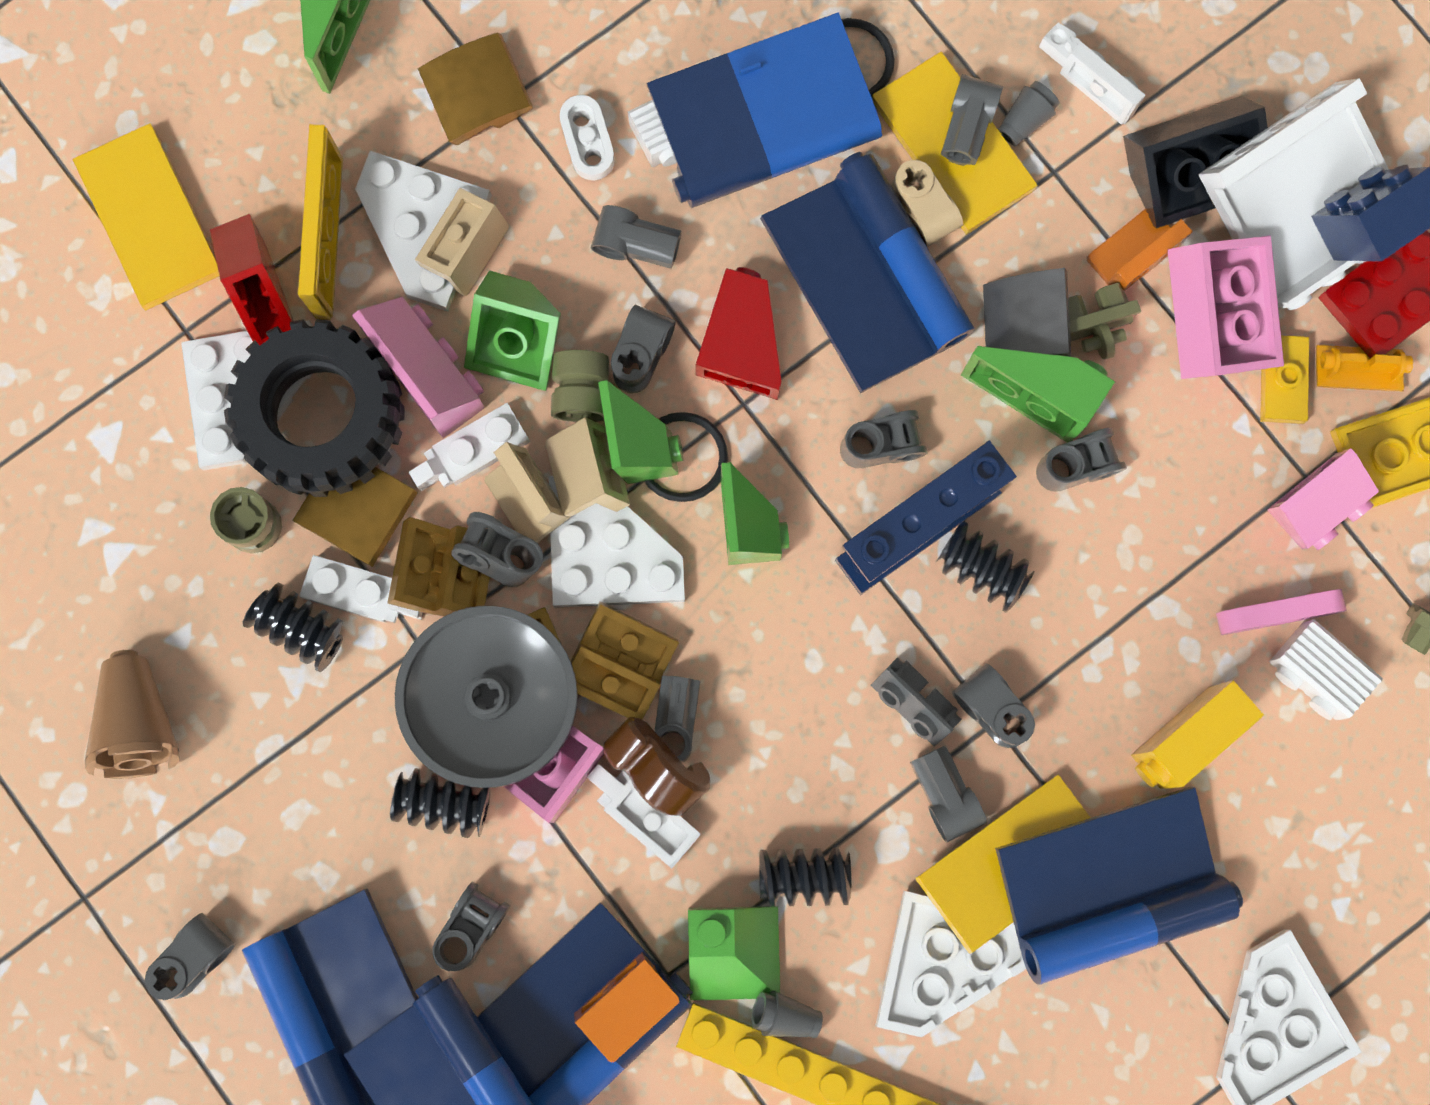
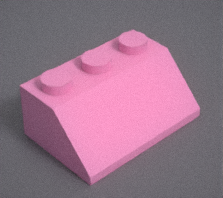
[1168,236,1284,379]
[352,297,484,438]

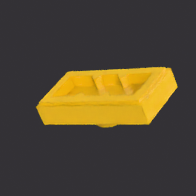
[1260,335,1309,424]

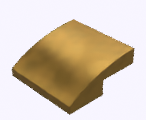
[417,32,533,146]
[292,467,418,567]
[387,517,490,616]
[571,601,679,720]

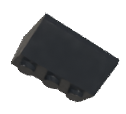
[1123,96,1268,228]

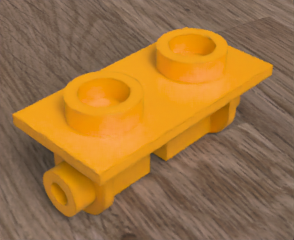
[1316,345,1413,392]

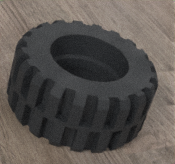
[224,319,405,497]

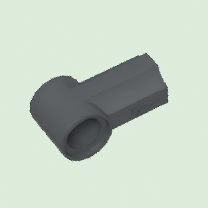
[940,74,1003,166]
[590,205,681,269]
[654,676,700,763]
[910,746,987,843]

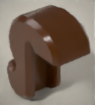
[603,717,710,816]

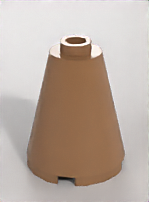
[85,650,180,779]

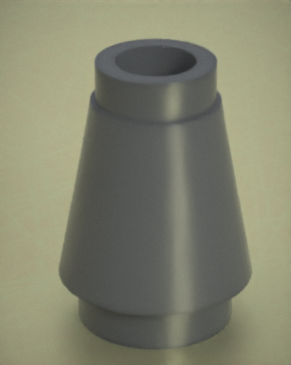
[998,81,1060,146]
[751,990,823,1038]

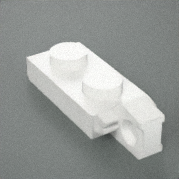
[1039,22,1145,125]
[409,403,530,491]
[299,555,423,623]
[587,764,701,869]

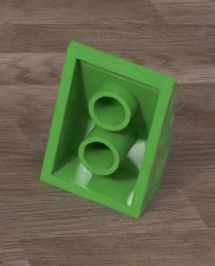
[300,0,370,94]
[961,346,1115,443]

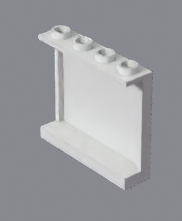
[1198,78,1389,310]

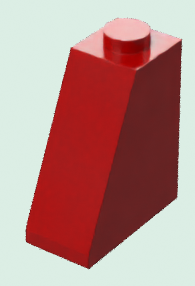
[210,214,294,345]
[695,267,782,400]

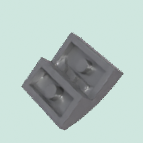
[983,268,1071,357]

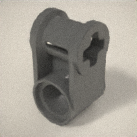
[611,304,676,393]
[840,410,928,468]
[1036,428,1127,492]
[451,512,544,587]
[952,663,1035,748]
[433,881,510,971]
[145,913,235,1000]

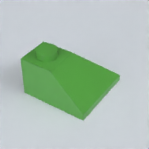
[464,270,561,391]
[598,380,683,484]
[721,462,789,565]
[688,906,780,1000]

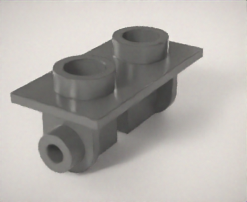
[871,657,961,746]

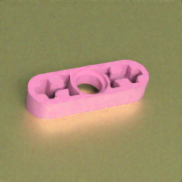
[1216,589,1347,635]

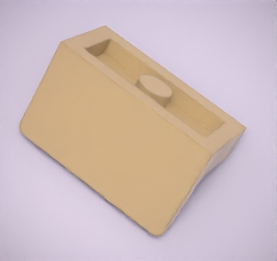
[415,188,509,296]
[545,417,630,517]
[485,442,570,543]

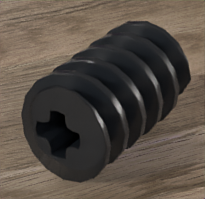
[936,521,1035,613]
[242,582,343,672]
[390,768,490,838]
[759,848,852,907]

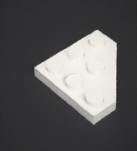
[355,151,492,312]
[181,320,313,471]
[549,476,685,608]
[875,891,1026,1037]
[1216,929,1362,1105]

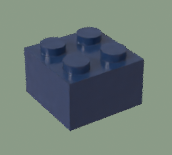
[1311,165,1430,261]

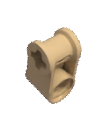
[891,160,963,247]

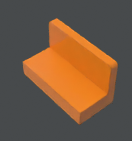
[1087,209,1193,292]
[574,952,679,1062]

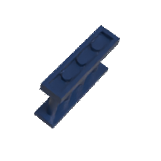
[835,440,1017,596]

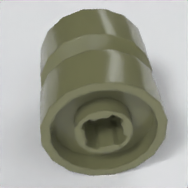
[551,350,609,422]
[210,487,282,554]

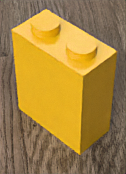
[1131,680,1264,789]

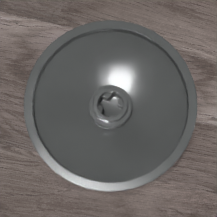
[395,606,578,788]

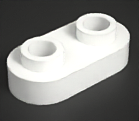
[559,95,614,181]

